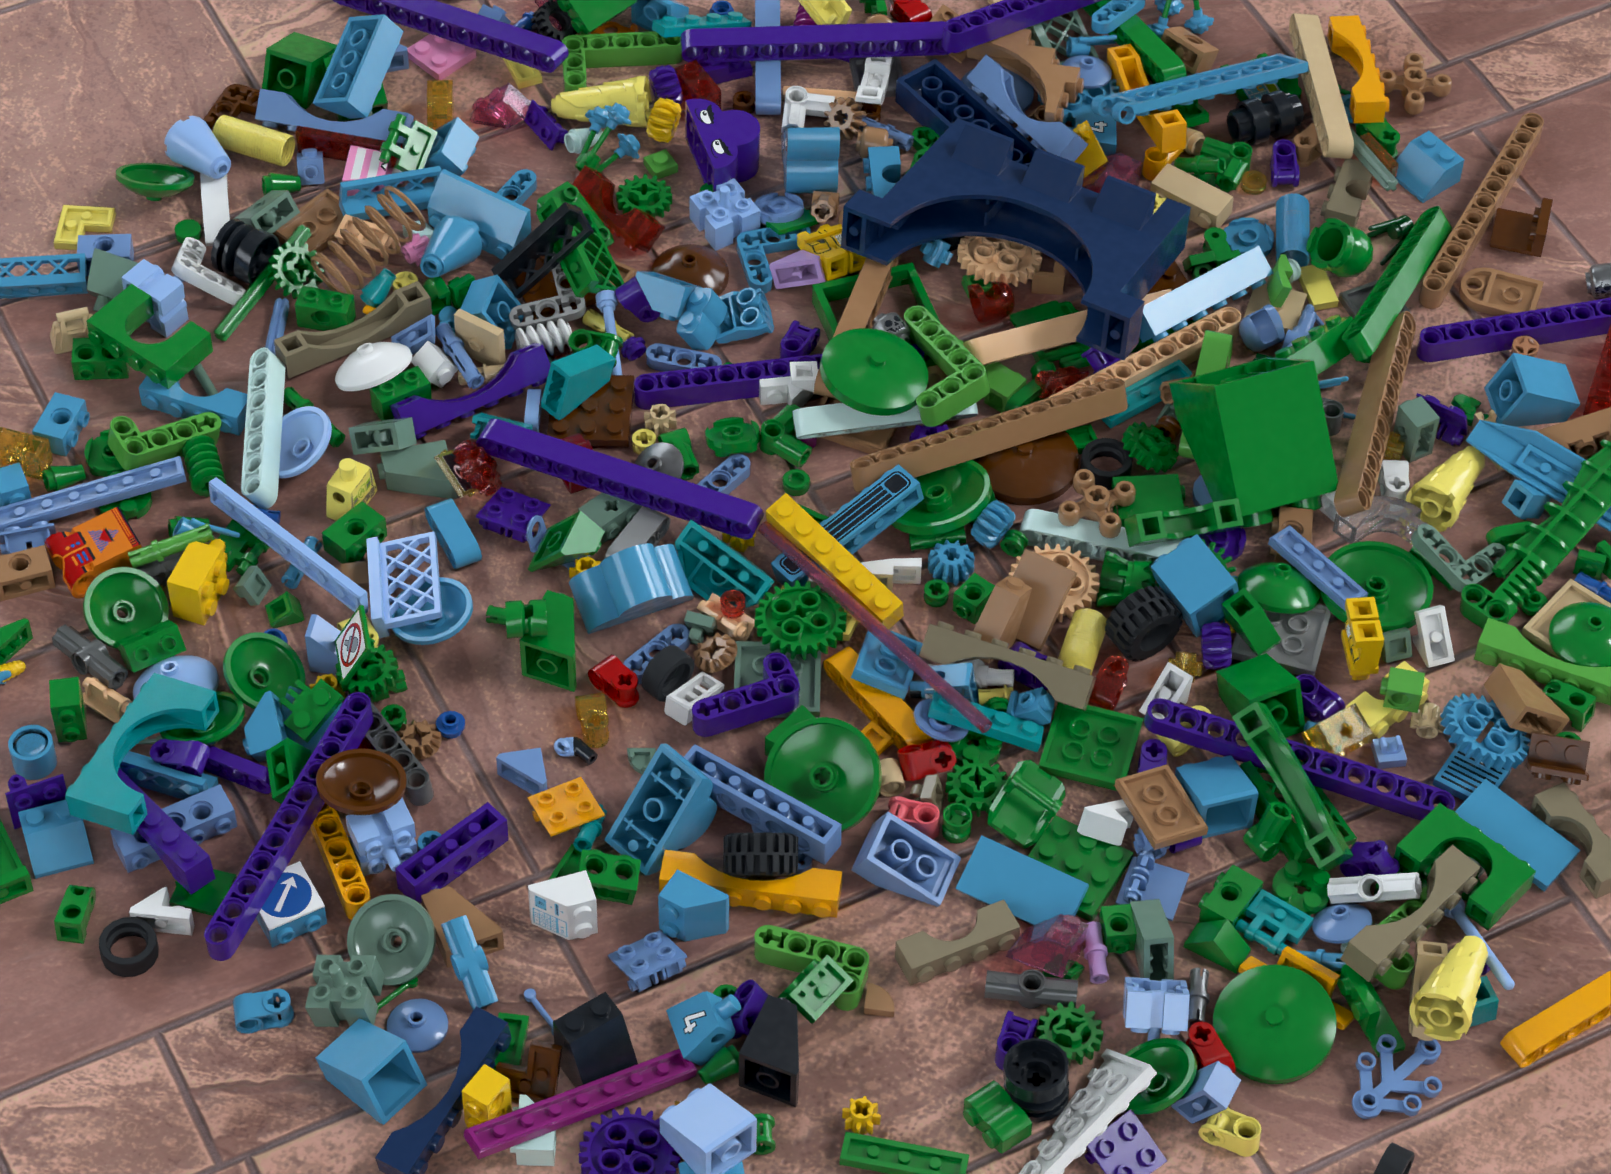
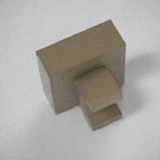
[910,775,946,812]

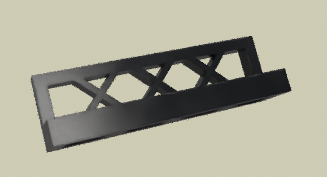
[491,202,594,299]

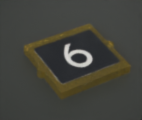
[434,449,481,498]

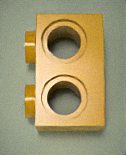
[462,1064,512,1128]

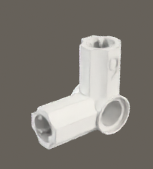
[781,86,835,133]

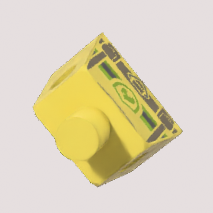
[326,458,377,521]

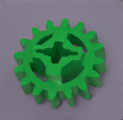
[616,174,672,223]
[267,241,325,299]
[1121,422,1179,473]
[335,644,399,699]
[945,757,1007,817]
[1036,1001,1104,1066]

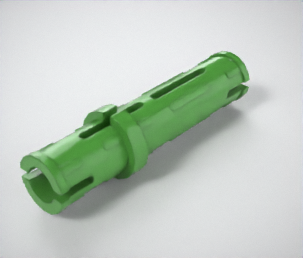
[128,523,214,569]

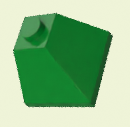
[528,511,605,572]

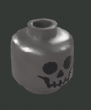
[1585,262,1611,299]
[872,312,910,343]

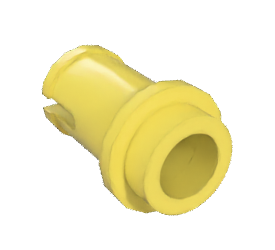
[978,685,1013,706]

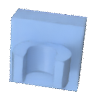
[1371,735,1407,769]

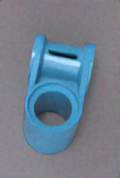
[233,989,294,1034]

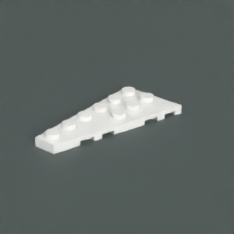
[1019,1048,1157,1174]

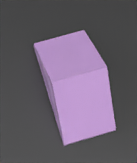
[769,250,826,289]

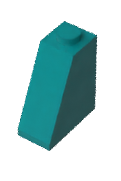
[540,345,616,420]

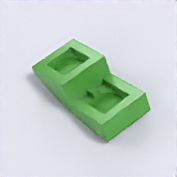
[1267,254,1293,308]

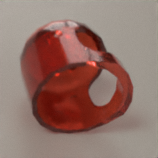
[968,281,1015,323]

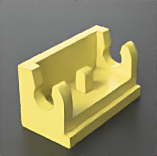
[798,0,852,25]

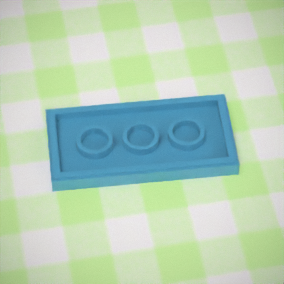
[1455,779,1580,892]
[955,835,1089,940]

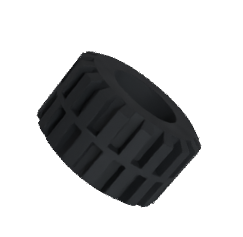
[1105,586,1183,662]
[723,833,798,877]

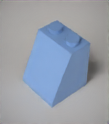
[660,1083,757,1174]

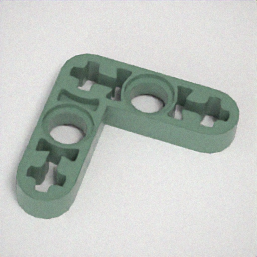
[1411,524,1506,592]

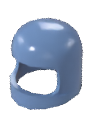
[1239,304,1285,352]

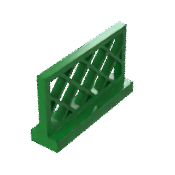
[536,196,624,298]
[1240,759,1357,863]

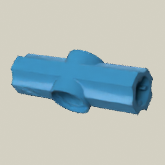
[441,915,498,1010]

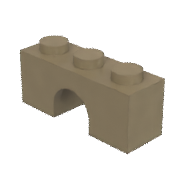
[1320,158,1373,227]

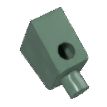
[87,248,138,312]

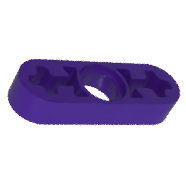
[204,746,271,794]

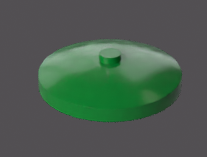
[820,328,929,416]
[891,460,992,535]
[1320,541,1433,632]
[764,717,882,833]
[1213,965,1337,1084]

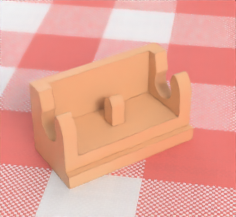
[334,214,396,258]

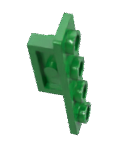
[1334,953,1406,1058]

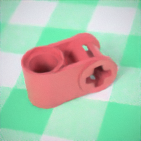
[888,796,940,840]

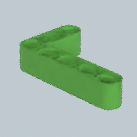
[562,31,684,92]
[904,305,990,427]
[1178,330,1233,459]

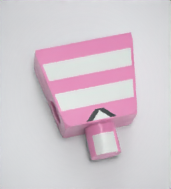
[342,145,404,196]

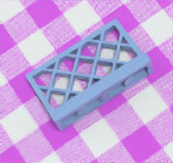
[366,531,442,638]

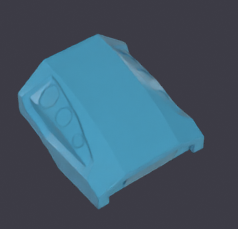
[715,287,775,344]

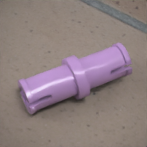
[1082,921,1109,984]

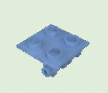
[1115,850,1190,921]
[608,930,687,992]

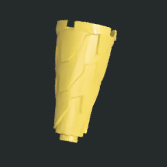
[551,76,652,128]
[1406,446,1485,532]
[1409,936,1488,1041]

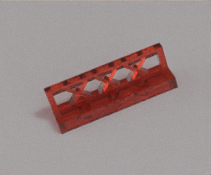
[295,126,402,168]

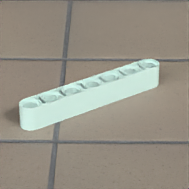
[241,347,286,509]
[792,403,978,439]
[1019,509,1182,568]

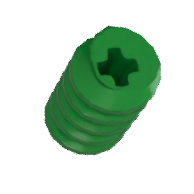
[182,435,227,497]

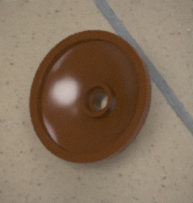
[650,244,729,296]
[316,749,407,816]

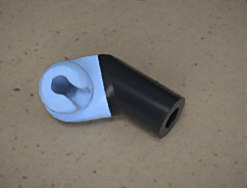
[554,737,598,765]

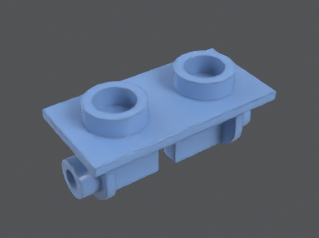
[0,521,56,555]

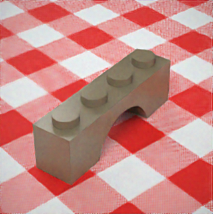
[1530,782,1611,899]
[895,899,1020,986]

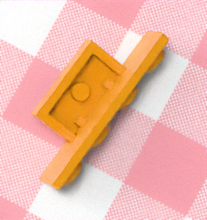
[1238,946,1354,1030]

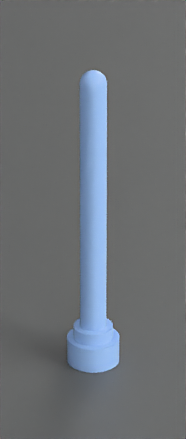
[595,290,622,375]
[1443,898,1515,990]

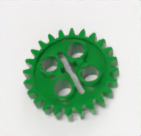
[754,580,847,660]

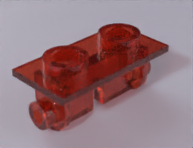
[1035,366,1090,399]

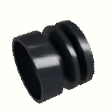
[211,219,280,285]
[1003,1038,1069,1122]

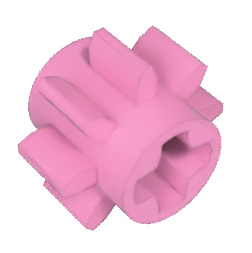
[401,233,430,266]

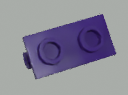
[524,100,568,151]

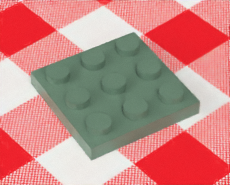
[734,641,821,718]

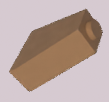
[973,576,1032,664]
[1484,663,1570,736]
[421,886,504,968]

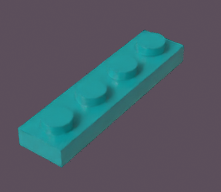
[652,11,752,38]
[1102,360,1193,429]
[928,690,1044,752]

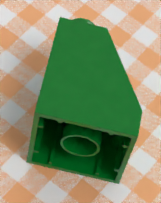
[1169,357,1338,527]

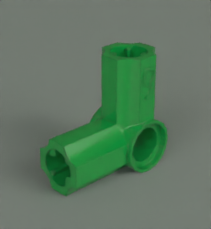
[1200,137,1253,193]
[759,404,812,467]

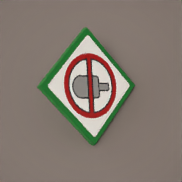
[335,605,377,686]

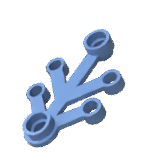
[1352,1034,1442,1119]

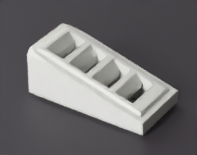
[664,671,725,725]

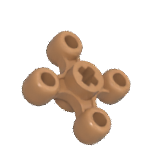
[1380,53,1452,115]
[1058,469,1136,539]

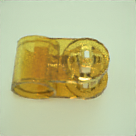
[575,692,609,748]

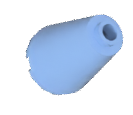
[164,116,231,179]

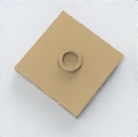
[1244,284,1307,335]
[454,309,506,366]

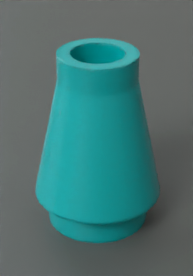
[360,268,396,308]

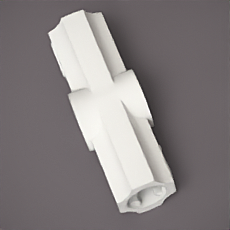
[1327,872,1422,904]

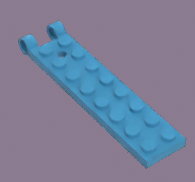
[1091,53,1309,124]

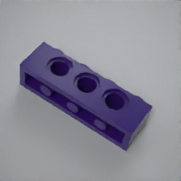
[395,802,509,904]

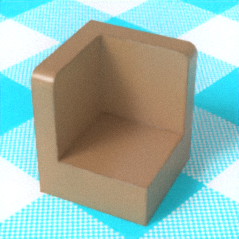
[1031,260,1065,295]

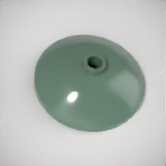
[347,894,436,986]

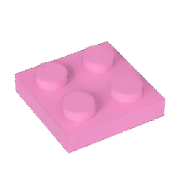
[407,34,476,82]

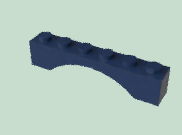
[375,1006,512,1174]

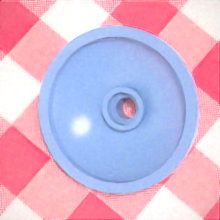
[279,406,332,479]
[133,655,219,699]

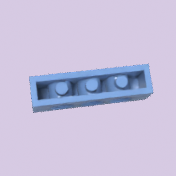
[110,784,237,873]

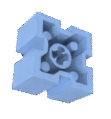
[689,178,760,251]
[121,259,189,338]
[346,798,418,876]
[1123,977,1190,1041]

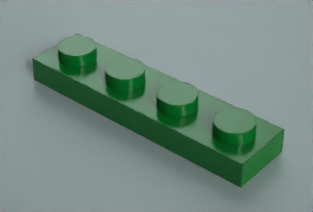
[839,1132,969,1174]

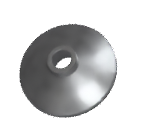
[635,442,684,479]

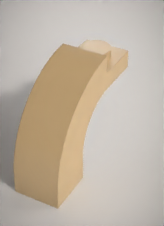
[1408,941,1448,1041]

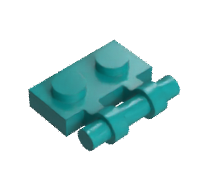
[1235,889,1314,955]

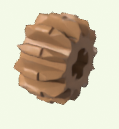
[823,97,867,140]

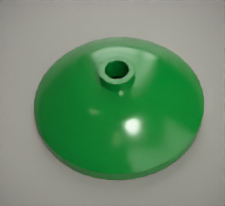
[116,163,194,201]
[1237,562,1321,614]
[83,567,169,650]
[1548,602,1611,667]
[223,632,306,709]
[160,691,245,746]
[1125,1038,1197,1114]

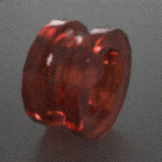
[720,590,746,619]

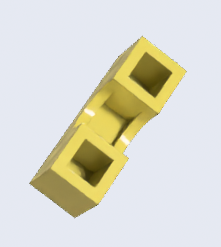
[1342,661,1430,744]

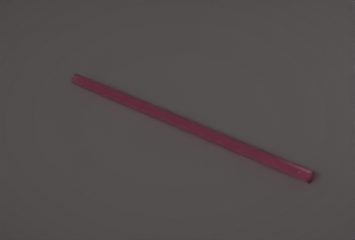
[758,521,992,733]

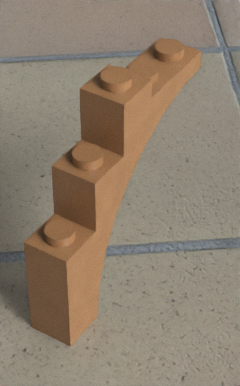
[967,29,1084,122]

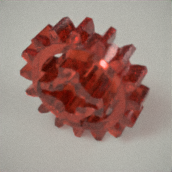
[453,439,502,497]

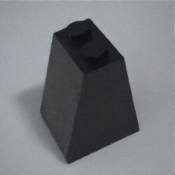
[553,992,638,1088]
[739,995,799,1107]

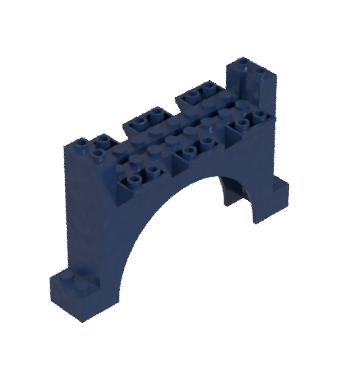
[841,118,1191,360]

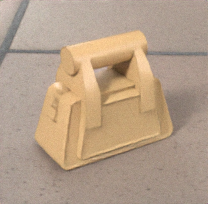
[50,307,93,354]

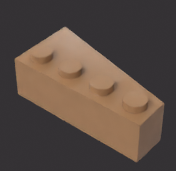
[1537,407,1611,460]

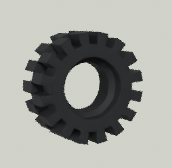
[531,0,577,42]

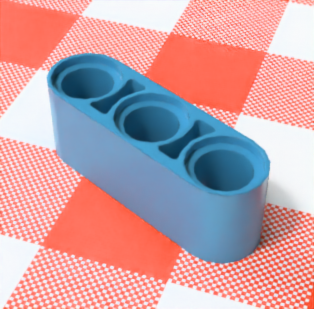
[424,498,482,570]

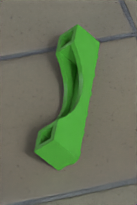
[1474,618,1611,706]

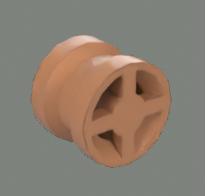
[1509,336,1539,358]

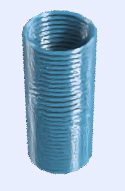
[1276,193,1310,267]

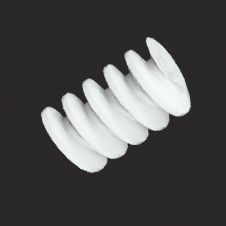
[515,318,572,355]

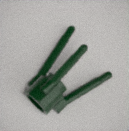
[1366,215,1414,266]

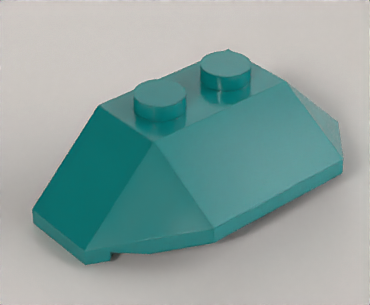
[675,520,774,610]

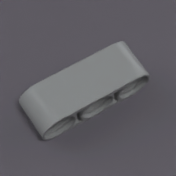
[604,506,671,559]

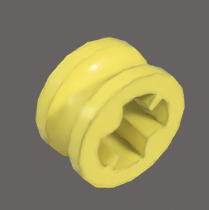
[632,429,656,455]

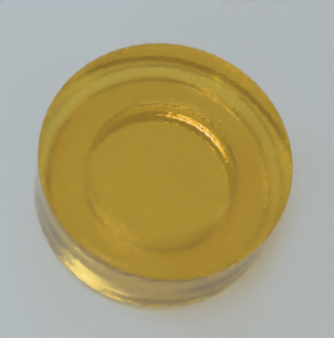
[1241,170,1267,195]

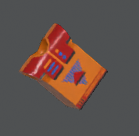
[44,506,142,599]

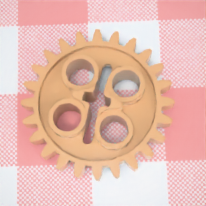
[957,236,1042,288]
[1009,543,1100,622]

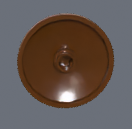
[972,430,1079,506]

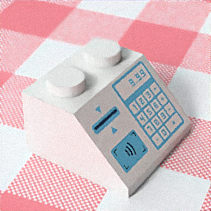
[528,870,598,940]

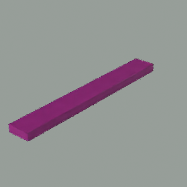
[463,1048,697,1160]

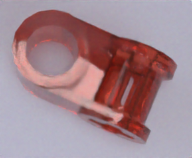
[1088,655,1129,711]

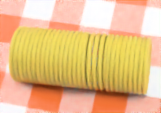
[213,115,295,167]
[1058,608,1107,675]

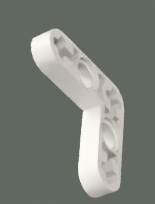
[171,237,246,305]

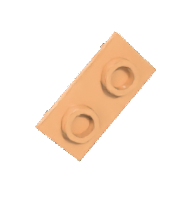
[697,593,755,641]
[82,677,132,723]

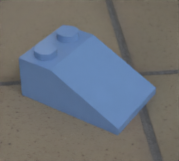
[851,812,961,907]

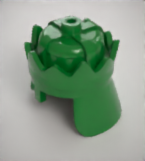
[1096,551,1159,607]

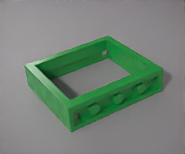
[812,262,940,344]

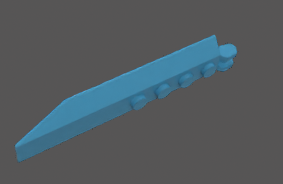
[1466,420,1611,532]

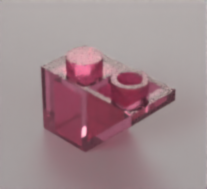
[470,83,531,129]

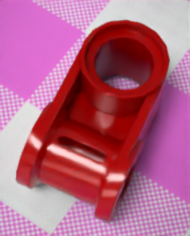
[890,0,933,23]
[588,654,639,708]
[897,739,956,781]
[1186,1021,1236,1073]

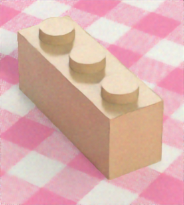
[1150,163,1233,229]

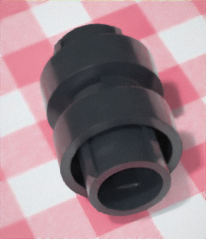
[1227,90,1304,146]

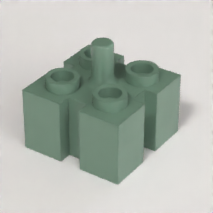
[305,955,385,1027]

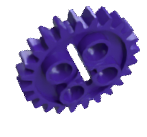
[578,1107,680,1174]

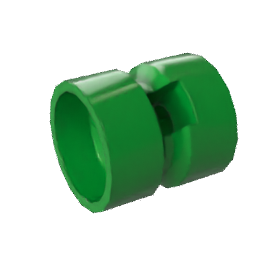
[505,599,548,639]

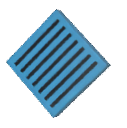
[1433,745,1512,801]

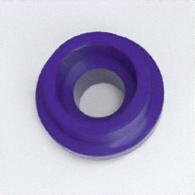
[621,337,647,361]

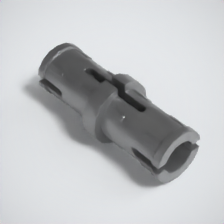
[1188,967,1210,1028]

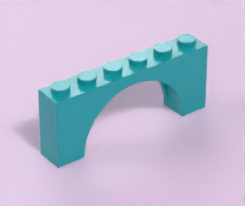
[65,673,219,835]

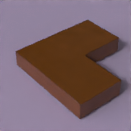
[496,1040,563,1103]

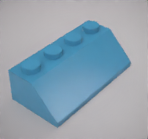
[313,14,404,119]
[427,169,532,260]

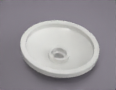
[335,342,412,391]

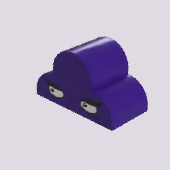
[685,99,760,192]

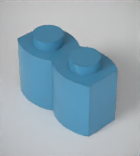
[677,287,727,351]

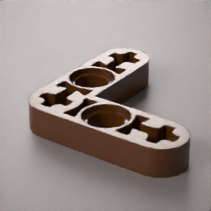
[203,84,260,132]

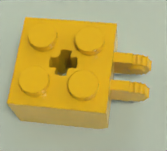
[167,539,229,625]

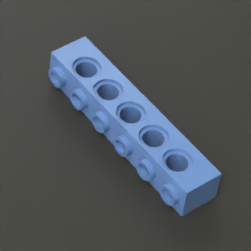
[684,744,842,865]

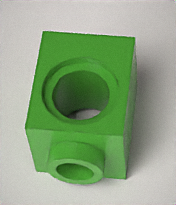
[1379,667,1425,713]

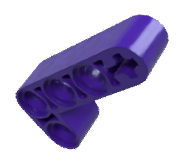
[692,652,800,737]

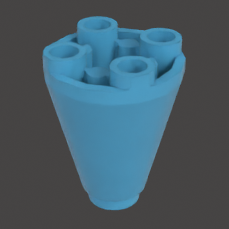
[420,216,482,278]

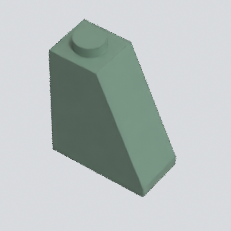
[377,440,457,499]
[1130,899,1174,981]

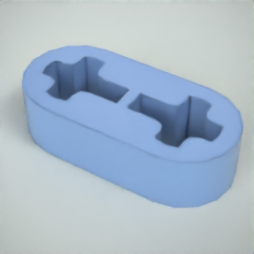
[524,389,542,432]

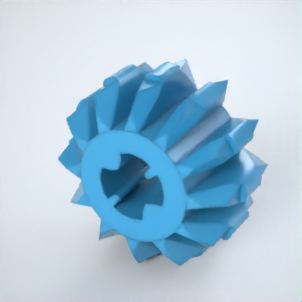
[971,500,1015,549]
[928,539,975,587]

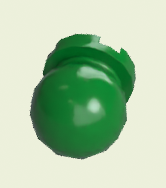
[1306,218,1373,278]

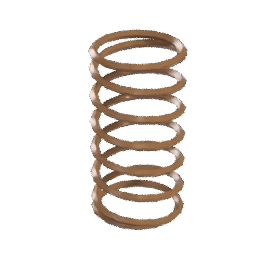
[311,186,426,294]

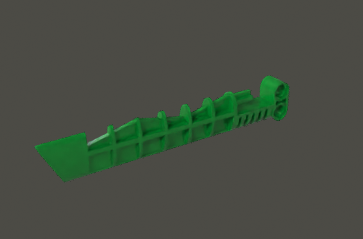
[1460,439,1611,629]

